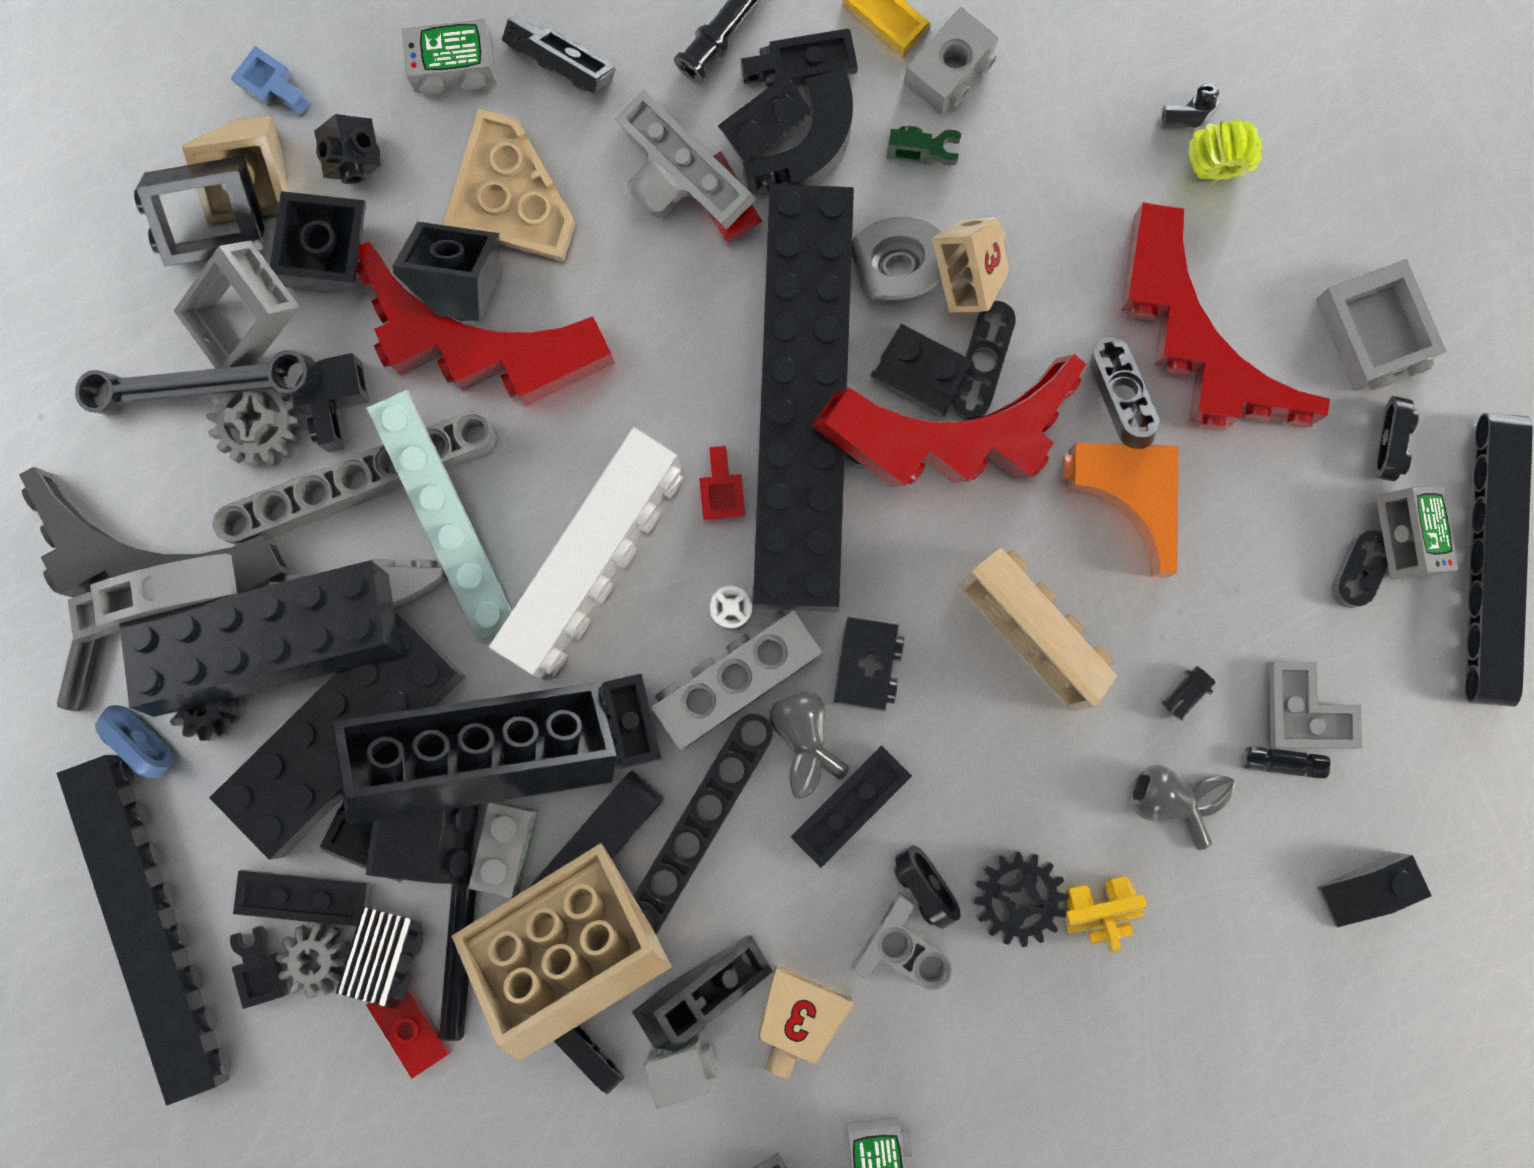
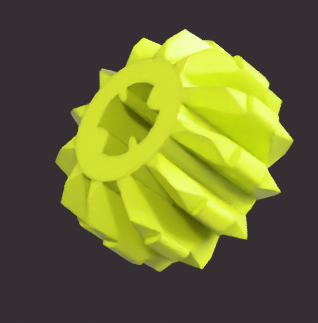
[1188,119,1263,182]

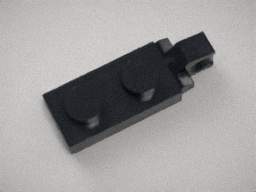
[502,14,616,94]
[741,28,858,87]

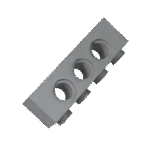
[651,609,823,751]

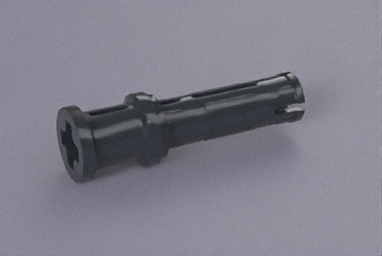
[674,0,761,83]

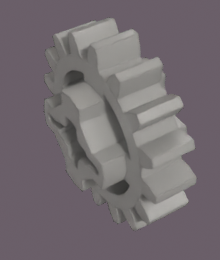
[206,388,303,467]

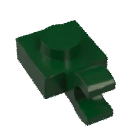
[886,126,961,166]

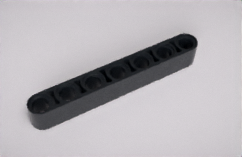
[1465,413,1533,707]
[633,714,773,935]

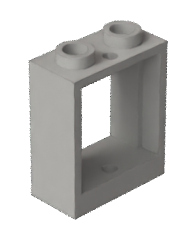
[174,240,300,369]
[1316,258,1447,391]

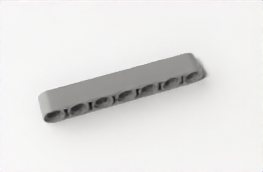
[213,411,498,545]

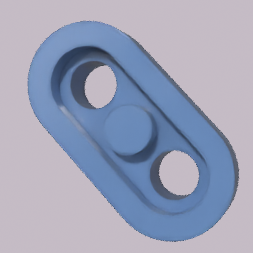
[95,705,174,778]

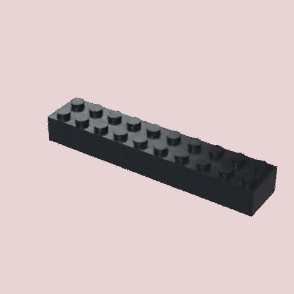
[753,184,854,612]

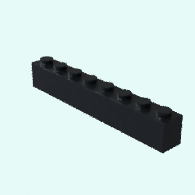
[56,755,230,1106]

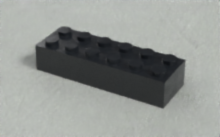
[119,560,402,717]
[209,613,466,860]
[333,682,617,826]

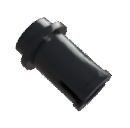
[1161,666,1216,721]

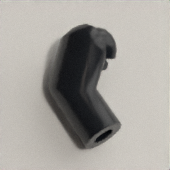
[1161,84,1220,128]

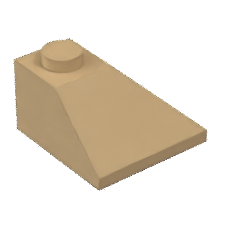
[182,115,288,224]

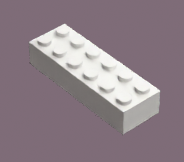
[489,427,683,680]

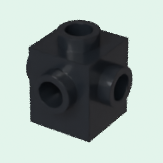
[314,114,381,184]

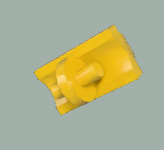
[1064,876,1147,953]

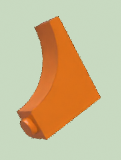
[1061,443,1178,578]

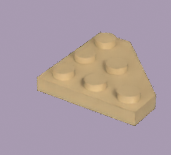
[442,108,575,262]

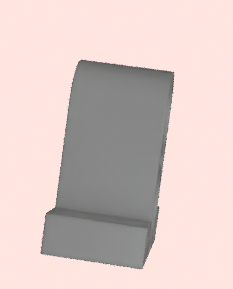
[852,893,952,990]

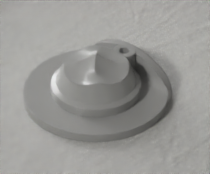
[852,217,941,300]

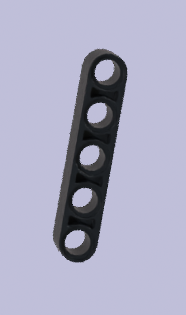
[527,770,664,889]

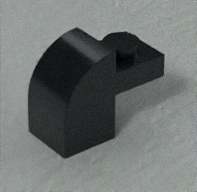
[293,353,370,452]

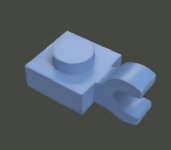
[231,46,310,116]

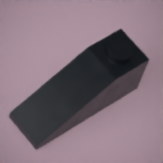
[632,935,773,1050]

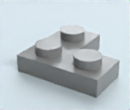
[1269,661,1362,749]

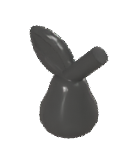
[769,691,849,799]
[1131,765,1235,850]

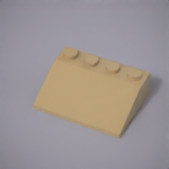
[958,547,1117,711]
[452,843,671,1061]

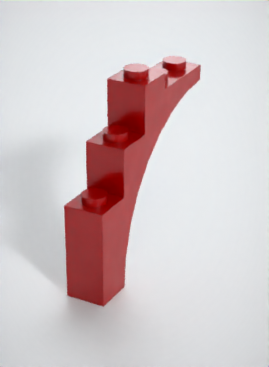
[1120,202,1330,431]
[357,241,615,406]
[812,354,1087,487]

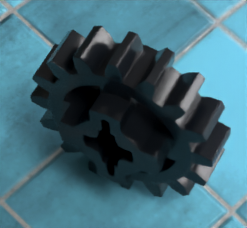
[972,851,1069,947]

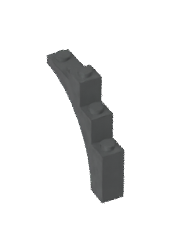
[19,467,292,598]

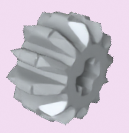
[275,923,350,998]

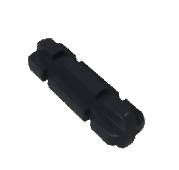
[1243,746,1331,779]

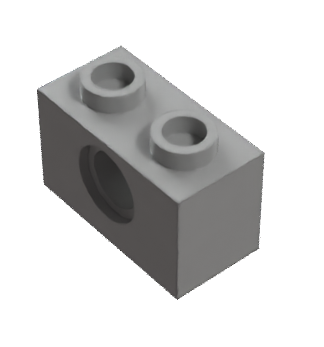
[904,6,999,114]

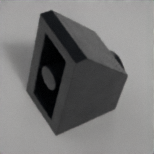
[1317,853,1432,927]

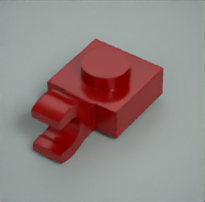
[699,446,745,521]

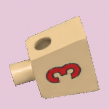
[932,217,1009,313]
[759,965,853,1079]

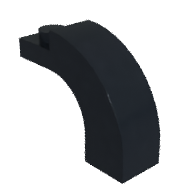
[743,68,853,193]

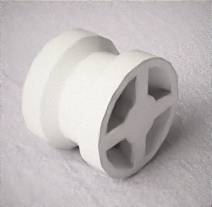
[709,586,753,631]

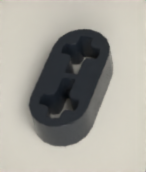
[1332,530,1388,608]

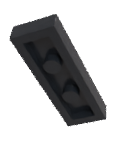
[790,745,912,868]
[233,870,371,927]

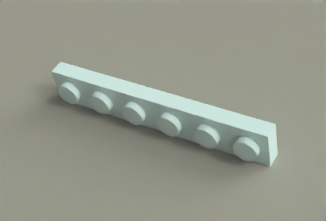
[367,390,512,641]

